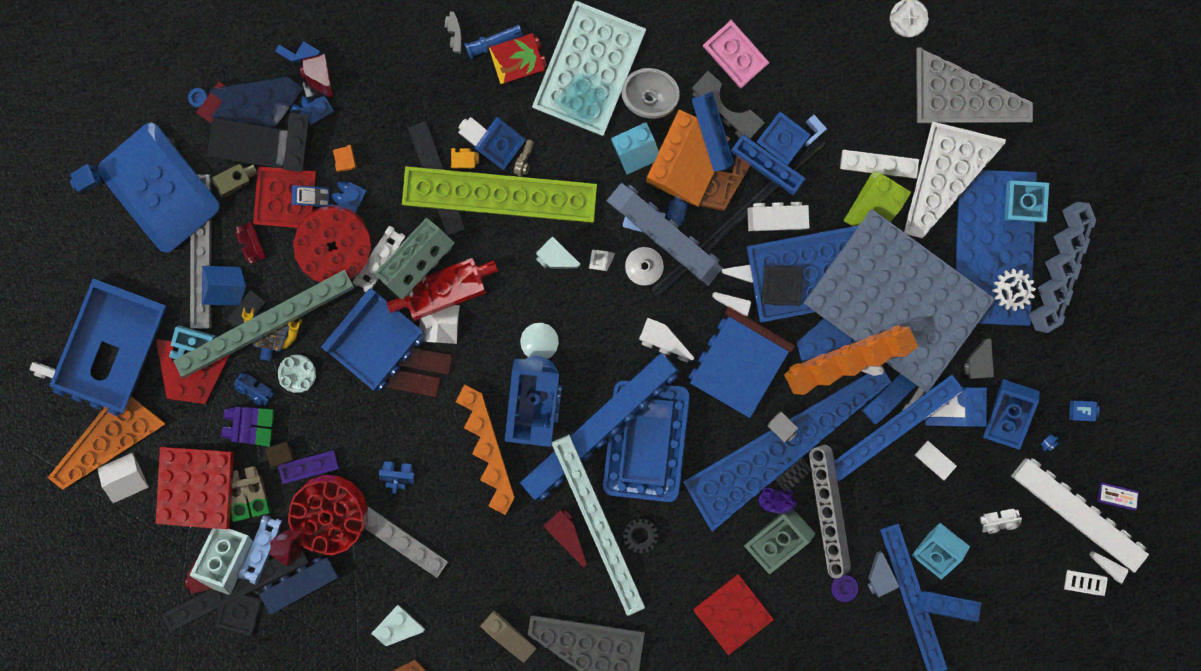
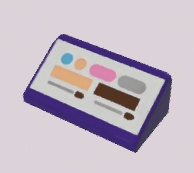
[1097,483,1139,511]

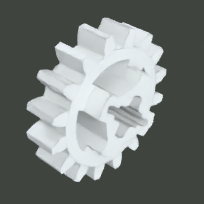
[992,269,1036,311]

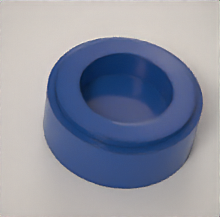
[188,88,208,108]

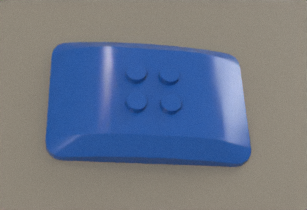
[98,123,220,253]
[603,381,690,502]

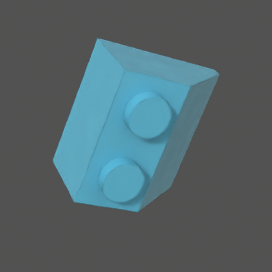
[611,123,659,174]
[912,523,970,580]

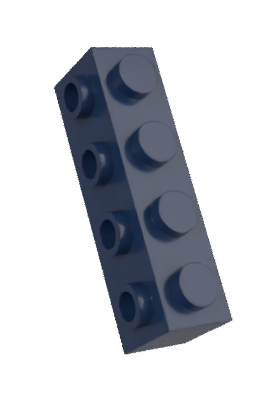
[259,555,339,615]

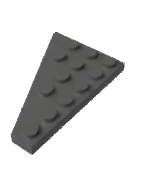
[528,615,644,671]

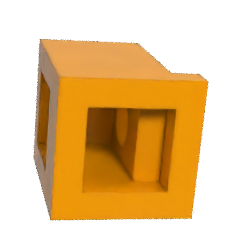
[451,148,479,169]

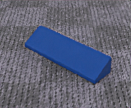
[692,91,734,172]
[731,134,806,195]

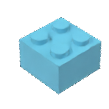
[1004,181,1049,223]

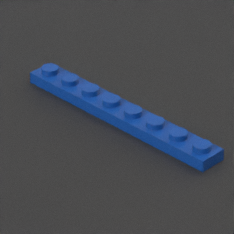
[834,375,964,481]
[880,523,947,671]

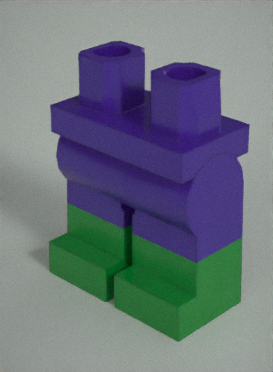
[222,406,275,447]

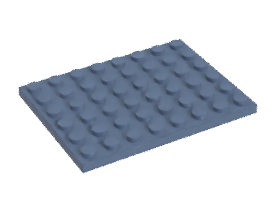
[803,209,995,393]

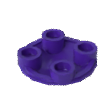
[758,487,797,513]

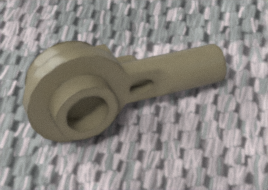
[514,140,534,177]

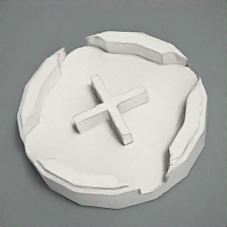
[890,0,928,38]

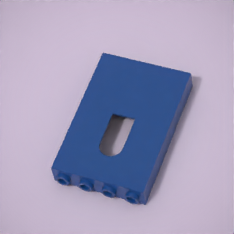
[49,279,167,416]

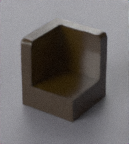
[265,441,295,467]

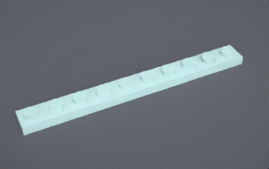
[552,435,645,616]

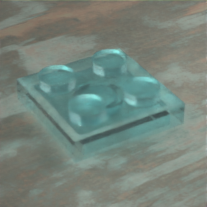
[554,72,608,126]

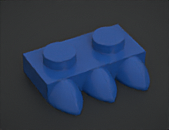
[290,96,334,126]
[329,181,367,213]

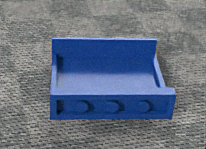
[321,288,425,393]
[688,317,789,418]

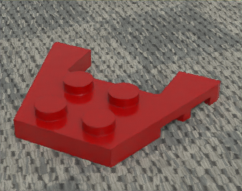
[156,339,231,404]

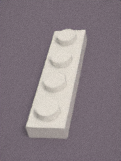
[840,150,919,179]

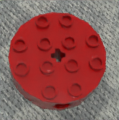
[293,205,371,282]
[288,475,368,555]

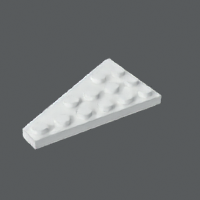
[904,122,1006,238]

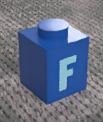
[1069,401,1100,421]

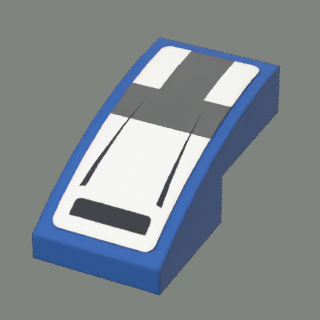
[292,185,329,207]

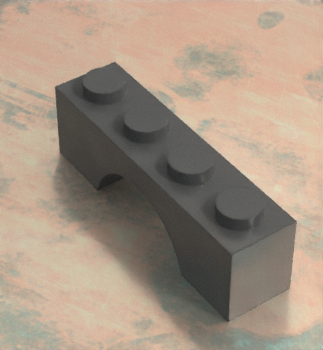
[692,71,764,139]

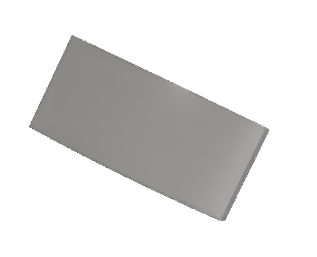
[445,12,462,54]

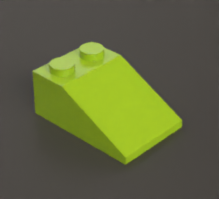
[844,172,911,226]

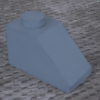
[867,551,899,597]

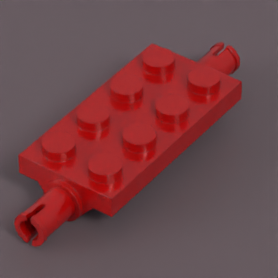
[386,258,498,321]

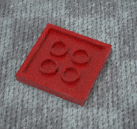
[253,167,316,228]
[693,574,774,655]

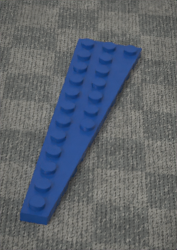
[683,366,891,531]

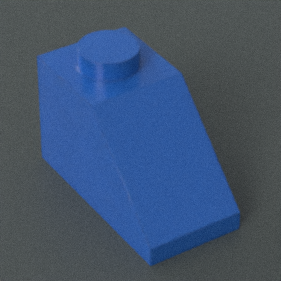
[70,164,102,193]

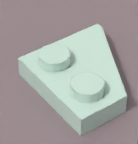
[372,605,425,646]

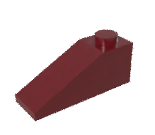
[544,509,587,567]

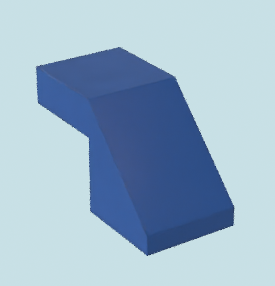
[275,41,322,63]

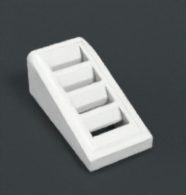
[712,292,751,316]
[1089,551,1129,584]
[1064,570,1107,596]

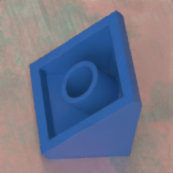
[202,266,246,305]

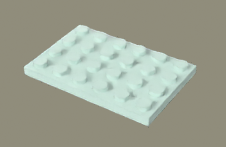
[532,0,646,136]

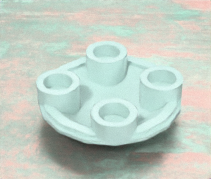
[521,323,559,359]
[278,355,316,392]

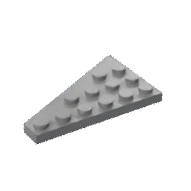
[916,48,1033,123]

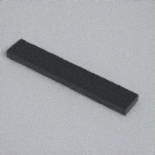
[408,121,465,236]

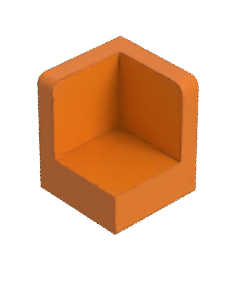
[333,145,357,172]

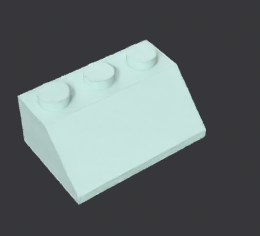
[536,237,580,269]
[190,528,253,595]

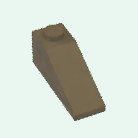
[480,610,537,663]

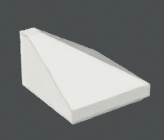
[589,250,615,271]

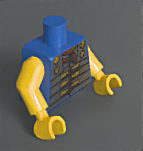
[242,308,302,361]

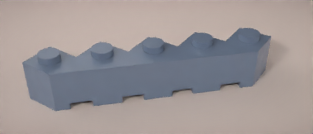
[607,183,723,286]
[1029,202,1096,333]

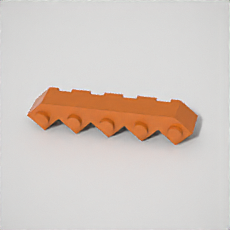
[784,325,918,395]
[456,385,515,515]

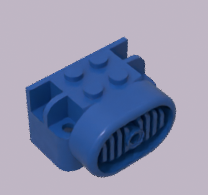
[505,356,562,447]

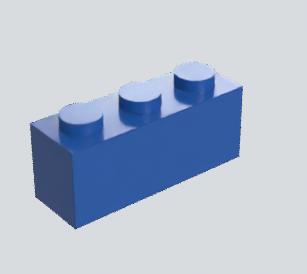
[917,592,981,622]

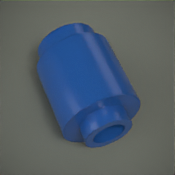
[666,197,688,226]

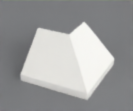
[419,305,460,344]

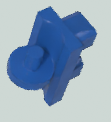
[379,461,414,494]

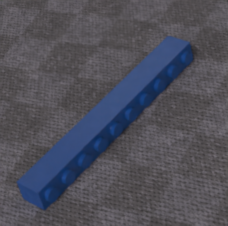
[520,353,680,501]

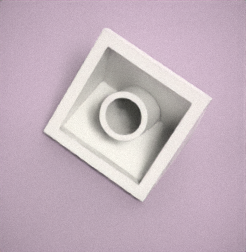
[98,453,149,503]

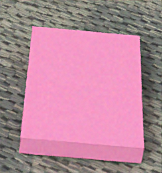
[703,20,769,89]

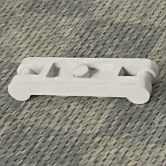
[352,226,406,292]

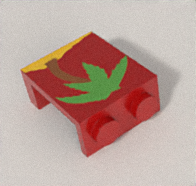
[489,33,547,86]

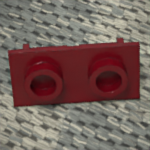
[235,222,265,264]

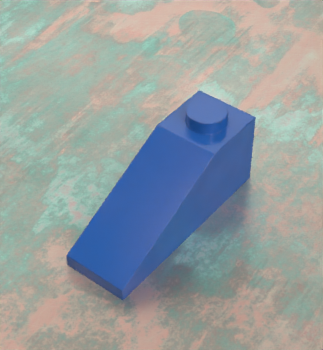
[861,374,916,424]

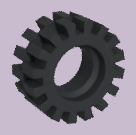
[775,458,811,491]
[623,518,658,553]

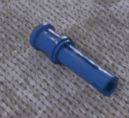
[464,25,523,59]

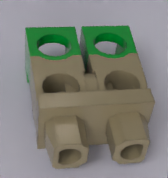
[231,466,272,522]

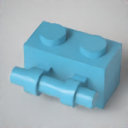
[169,326,216,368]

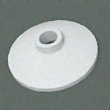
[625,247,664,285]

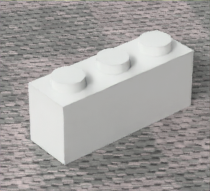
[748,202,809,231]

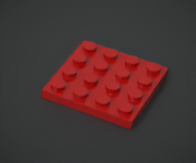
[156,447,234,529]

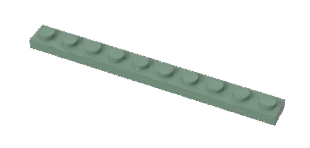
[173,270,354,379]

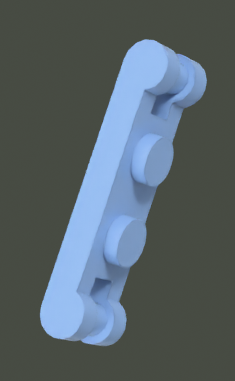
[238,514,283,585]

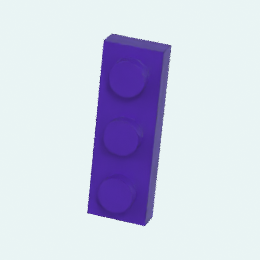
[278,450,339,484]

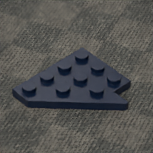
[209,76,303,128]

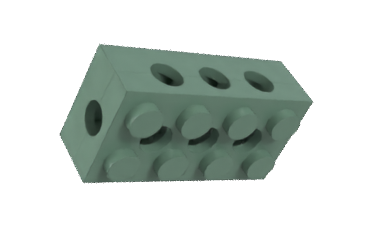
[374,218,454,299]

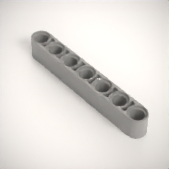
[810,445,851,578]

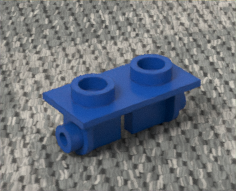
[234,372,274,407]

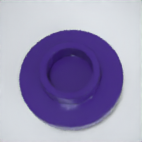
[831,575,858,602]

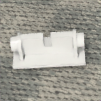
[980,509,1022,534]

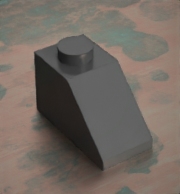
[964,339,994,379]

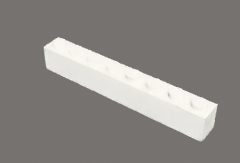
[1011,458,1149,573]

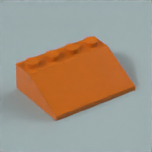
[646,110,730,207]

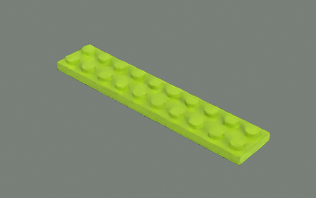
[402,166,597,223]

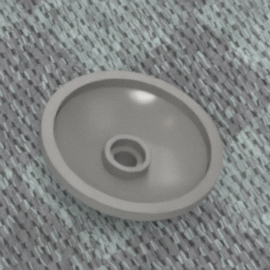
[622,68,679,118]

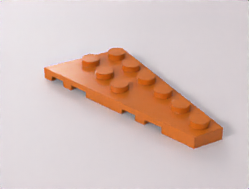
[48,397,166,490]

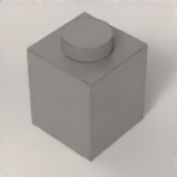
[767,412,798,442]

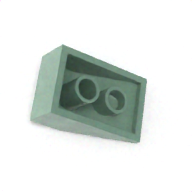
[744,509,815,574]

